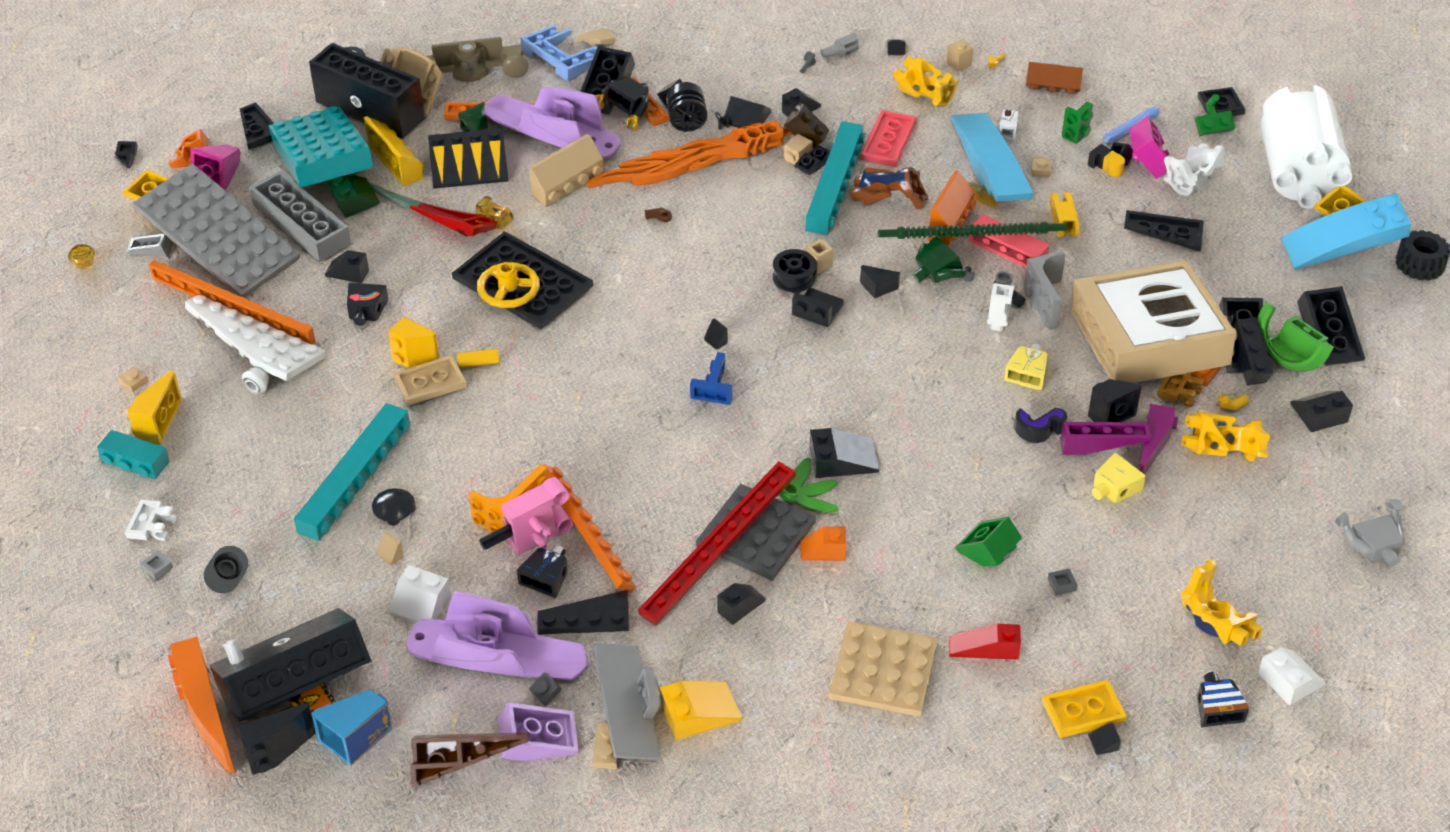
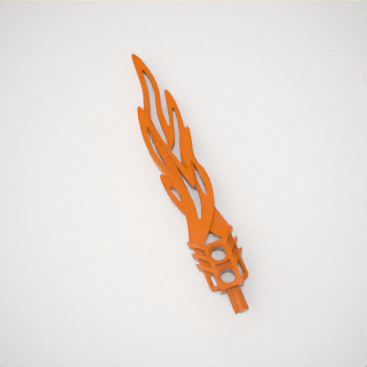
[587,120,793,188]

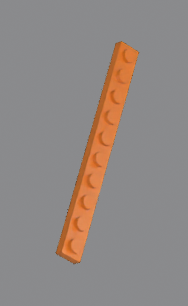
[149,260,315,345]

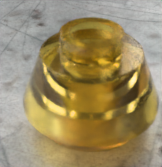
[68,244,95,269]

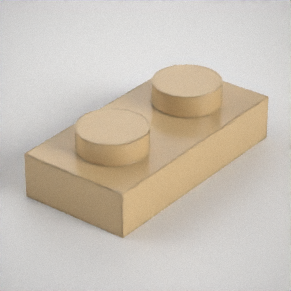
[592,723,618,769]

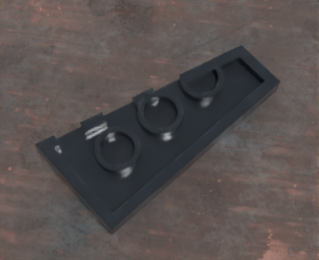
[1124,210,1204,252]
[537,590,629,635]

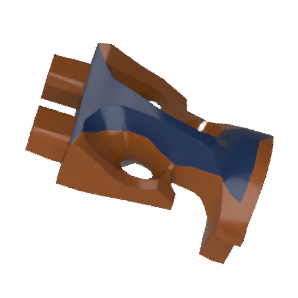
[850,167,929,209]

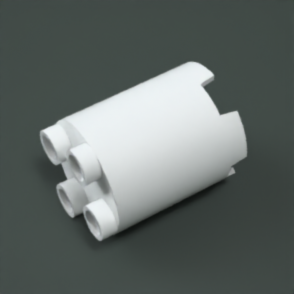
[1260,86,1352,209]

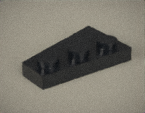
[239,102,273,150]

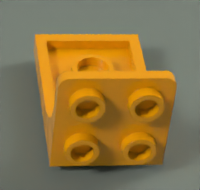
[469,464,548,533]

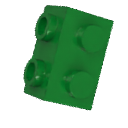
[1061,102,1093,144]

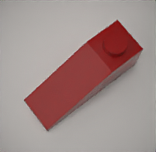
[949,624,1021,660]

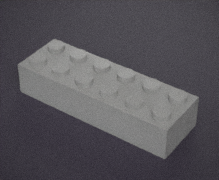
[249,171,351,262]

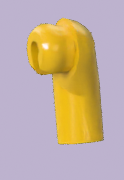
[1218,394,1249,411]

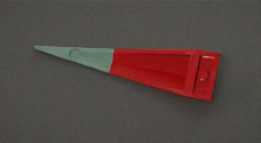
[369,182,497,237]

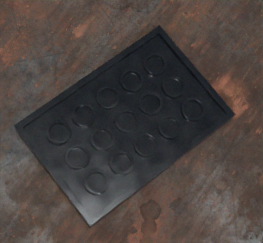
[452,231,593,329]

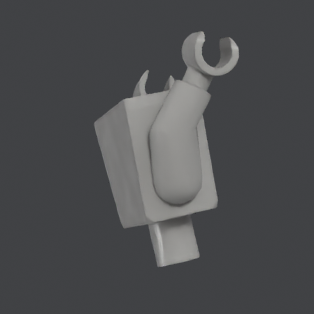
[1335,499,1405,567]

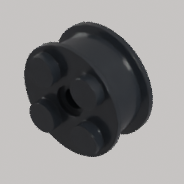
[772,249,816,294]

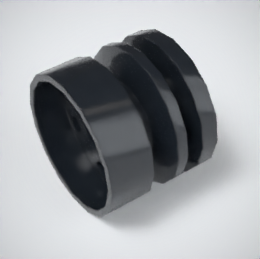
[666,82,708,132]

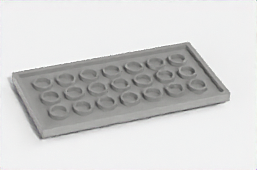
[133,163,300,298]

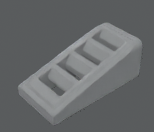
[127,234,173,257]

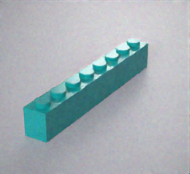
[805,121,866,235]
[294,403,411,541]

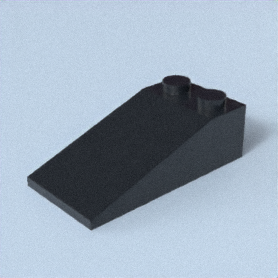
[580,46,635,115]
[1297,286,1365,366]
[1219,297,1263,373]

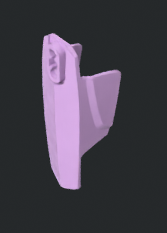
[485,87,620,159]
[406,591,587,681]

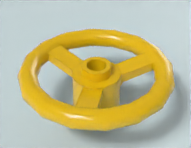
[477,262,540,308]

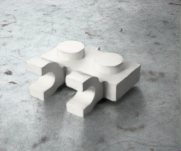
[125,500,177,541]

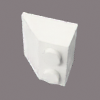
[389,565,451,623]
[1258,647,1325,706]

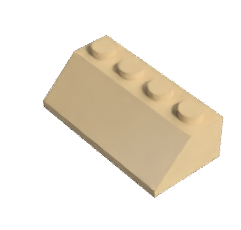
[529,133,604,207]

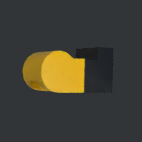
[1088,144,1125,177]

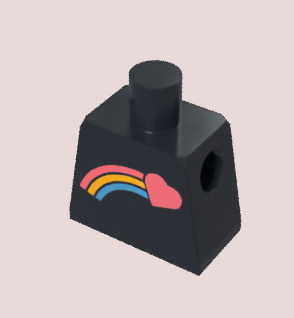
[347,283,388,326]

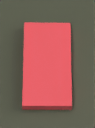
[860,110,917,167]

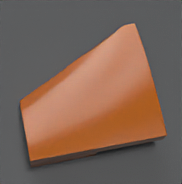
[168,129,209,168]

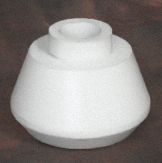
[242,367,269,394]

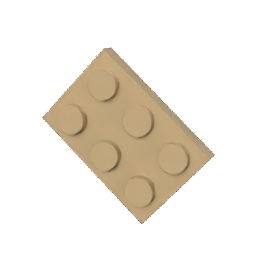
[394,355,466,406]

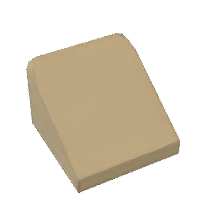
[377,531,403,565]

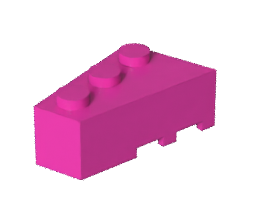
[1129,116,1170,179]

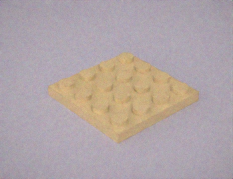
[829,621,938,717]

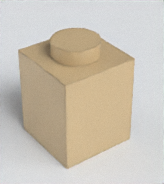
[947,39,973,71]
[784,134,812,164]
[806,239,833,274]

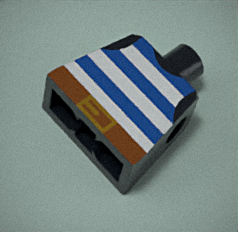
[1197,672,1249,727]

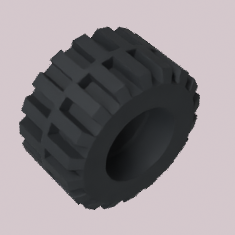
[1395,230,1450,281]

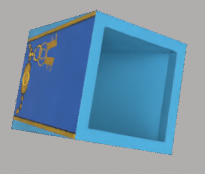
[311,689,392,766]

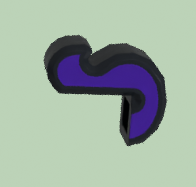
[1014,408,1067,443]

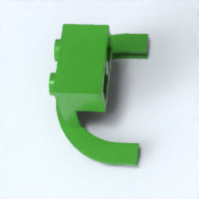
[1257,301,1334,372]

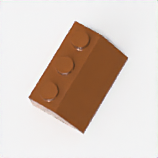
[1026,62,1083,94]

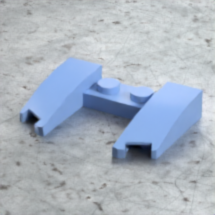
[521,25,597,81]

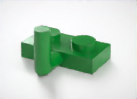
[1194,94,1236,136]

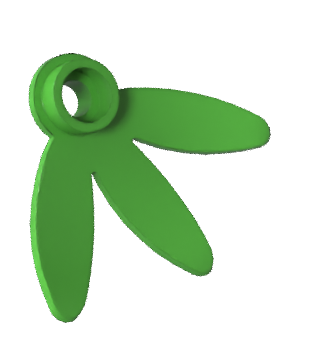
[779,458,839,512]

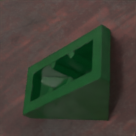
[458,102,488,132]

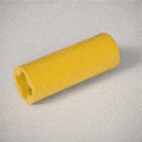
[457,348,499,368]

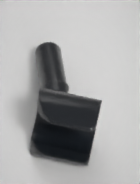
[715,112,729,130]

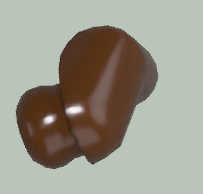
[644,207,672,222]

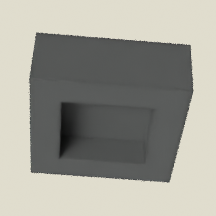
[1047,569,1078,596]
[529,672,562,706]

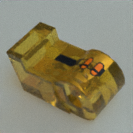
[476,195,514,230]

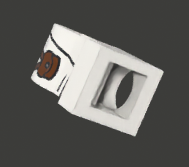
[999,109,1018,141]

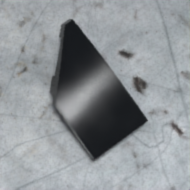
[114,141,138,168]

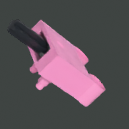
[479,477,574,555]

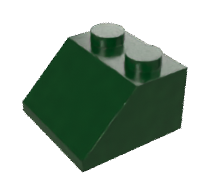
[327,174,380,218]

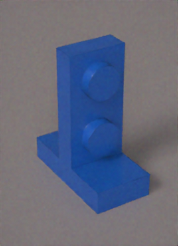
[690,352,732,405]

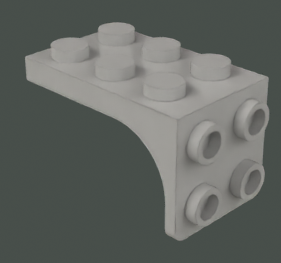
[1024,251,1066,330]

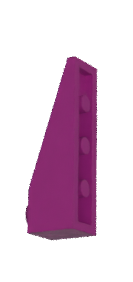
[1139,404,1178,475]
[1060,422,1151,455]

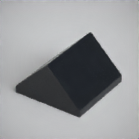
[725,96,771,128]

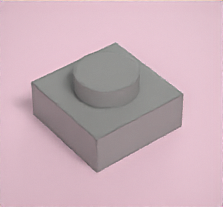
[140,551,173,580]

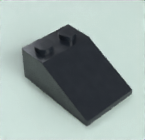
[809,428,879,478]
[237,702,316,775]

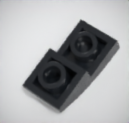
[794,145,830,175]

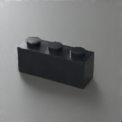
[1232,317,1274,386]

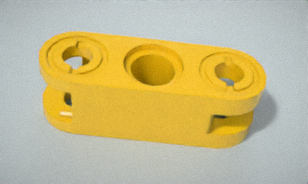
[1050,192,1079,238]

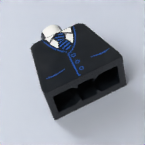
[517,545,568,598]

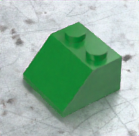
[955,517,1022,566]

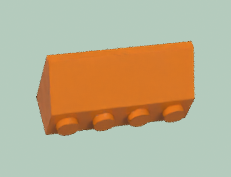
[927,170,976,246]

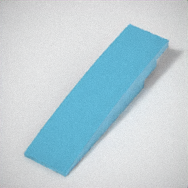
[951,113,1033,202]

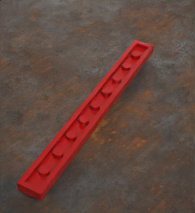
[638,461,796,626]

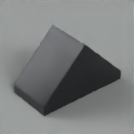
[860,265,900,299]

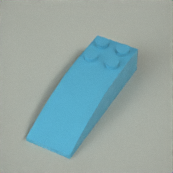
[1281,193,1411,270]

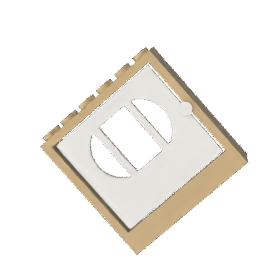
[1070,260,1237,383]

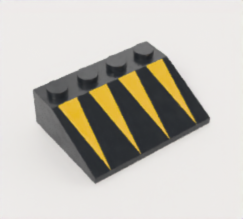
[428,128,508,189]

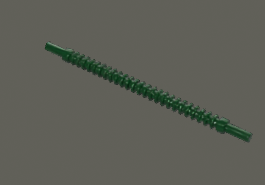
[877,222,1067,239]

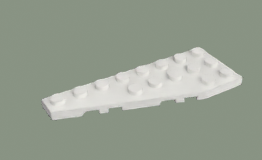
[185,294,326,381]

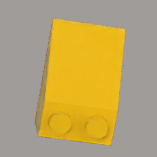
[127,370,182,445]
[659,681,742,740]

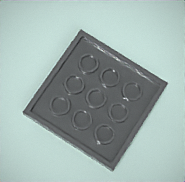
[696,483,816,581]

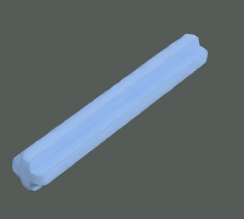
[1103,106,1159,144]

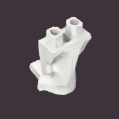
[1164,143,1226,196]

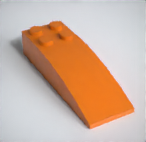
[167,636,235,774]

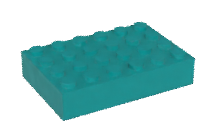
[269,106,373,188]

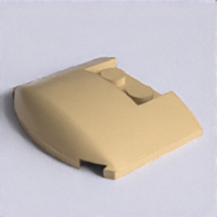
[380,47,443,116]

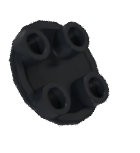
[372,488,416,525]

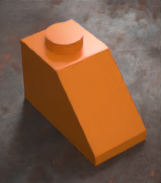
[801,526,846,561]

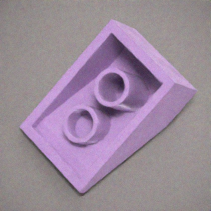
[497,703,579,761]

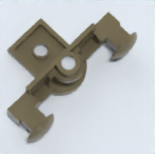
[427,37,529,82]

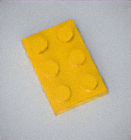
[1042,680,1127,739]

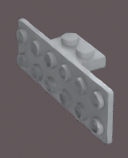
[593,643,662,760]

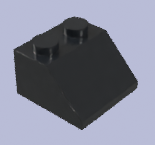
[1088,379,1142,422]
[1290,391,1353,432]

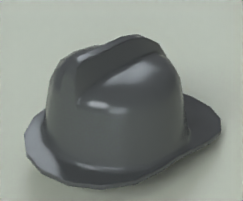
[203,546,248,593]

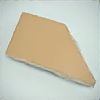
[577,29,616,47]

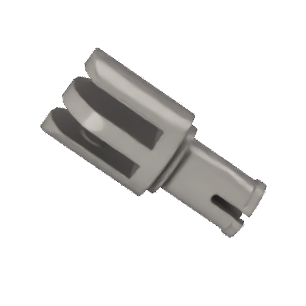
[820,33,859,60]

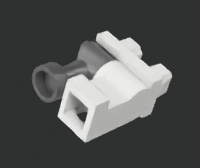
[987,271,1014,331]

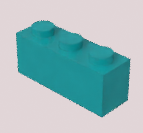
[97,430,170,479]

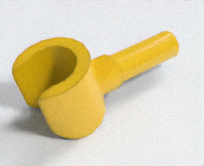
[987,53,1006,68]

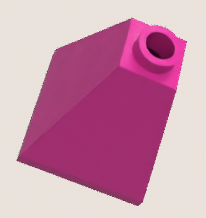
[191,144,241,191]

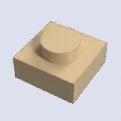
[1031,158,1051,177]
[118,366,148,393]

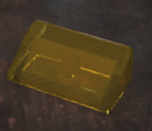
[968,182,1001,209]

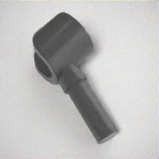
[800,51,816,73]

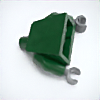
[913,237,975,283]

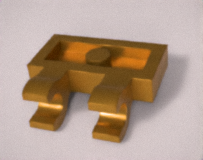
[1157,372,1204,407]

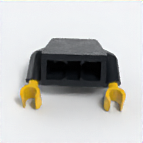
[595,78,649,131]

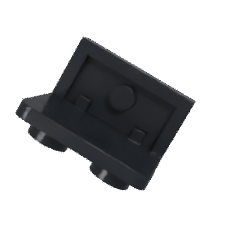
[792,288,844,327]

